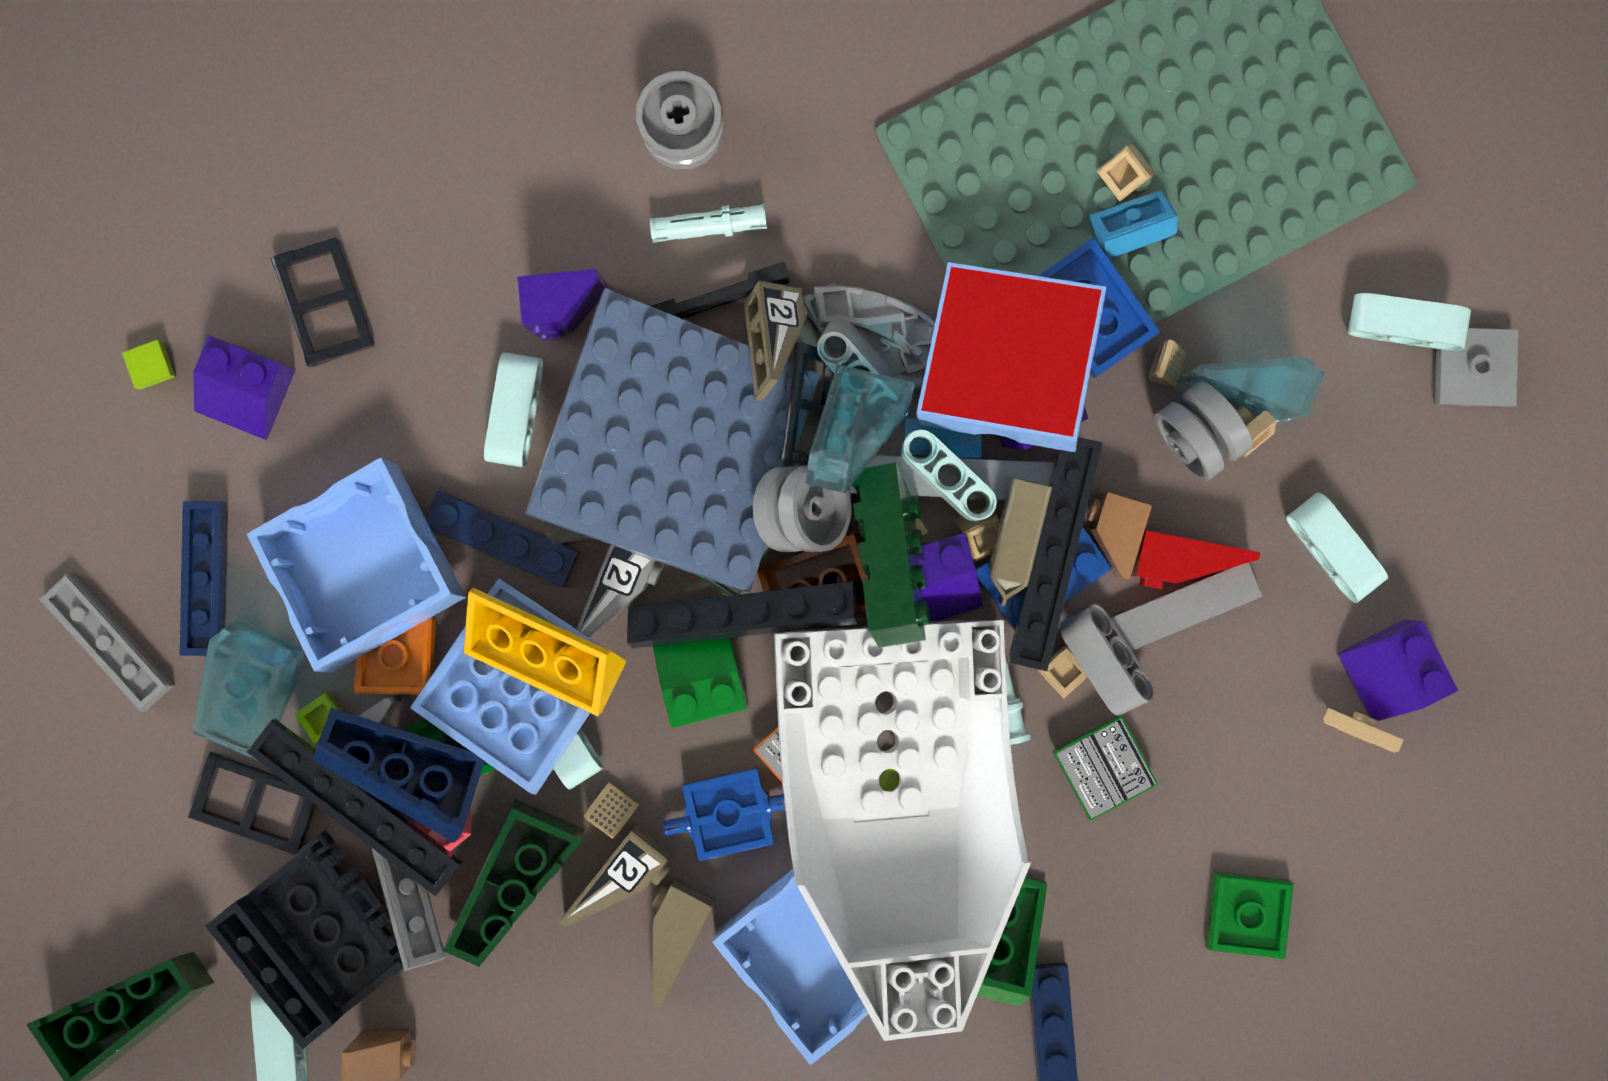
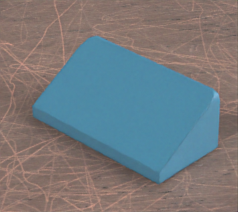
[1090,189,1178,259]
[903,418,982,459]

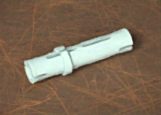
[650,204,767,243]

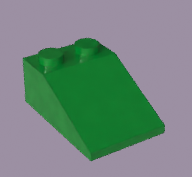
[652,595,749,729]
[977,878,1048,1007]

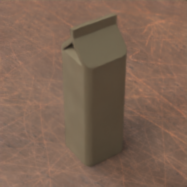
[987,477,1052,606]

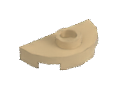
[1323,708,1404,753]

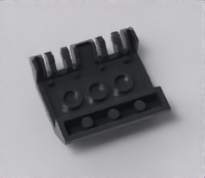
[205,830,404,1050]

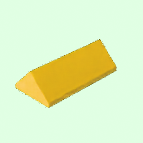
[464,588,627,716]

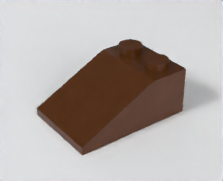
[757,533,870,633]

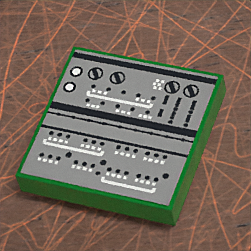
[1052,715,1158,821]

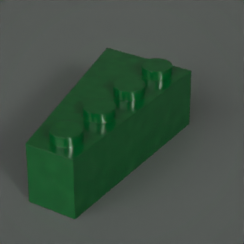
[849,462,931,648]
[443,799,584,967]
[26,952,215,1081]

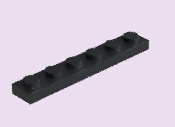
[1008,437,1103,671]
[627,581,858,648]
[246,719,462,896]

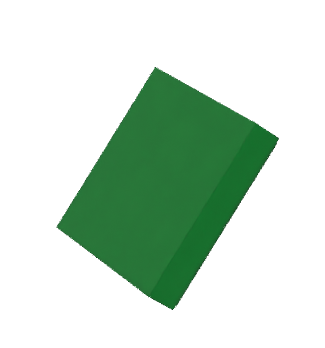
[1205,871,1294,959]

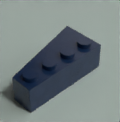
[312,708,485,843]

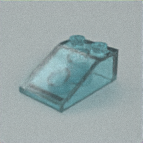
[1178,355,1325,424]
[193,620,304,760]

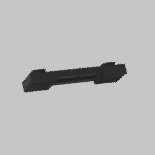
[651,261,790,319]

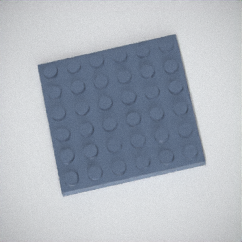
[525,288,820,592]

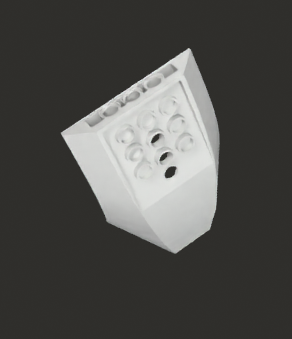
[774,620,1031,1041]

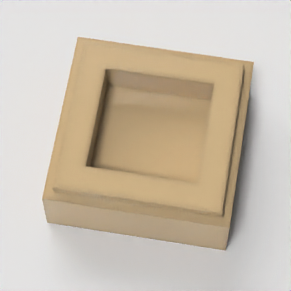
[1036,644,1087,699]

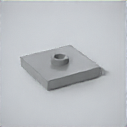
[1435,328,1519,407]

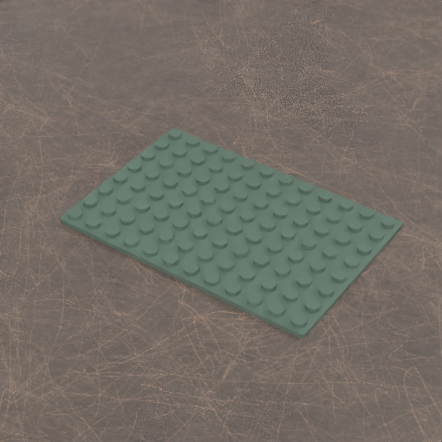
[876,0,1416,324]

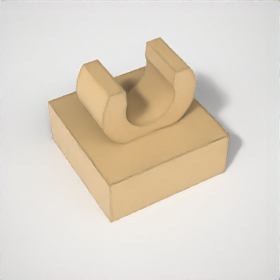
[1236,406,1277,457]

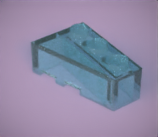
[805,364,915,493]

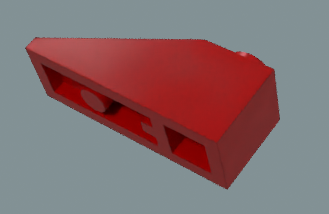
[1131,530,1261,589]

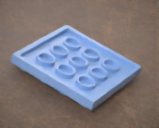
[410,578,601,795]

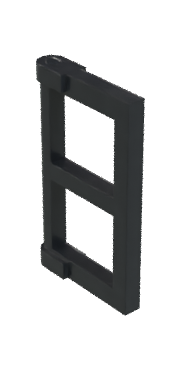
[270,237,374,367]
[779,342,838,466]
[188,752,316,855]

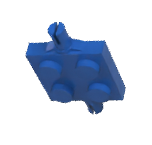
[663,767,785,861]

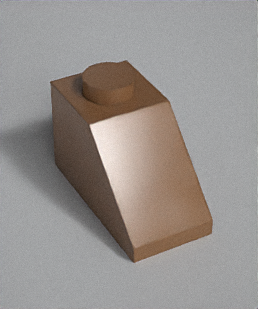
[1087,492,1152,580]
[341,1028,416,1081]

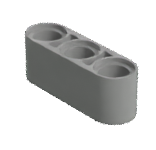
[817,319,907,423]
[1060,603,1154,716]

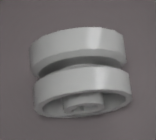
[636,71,724,169]
[1154,381,1253,482]
[752,464,852,552]

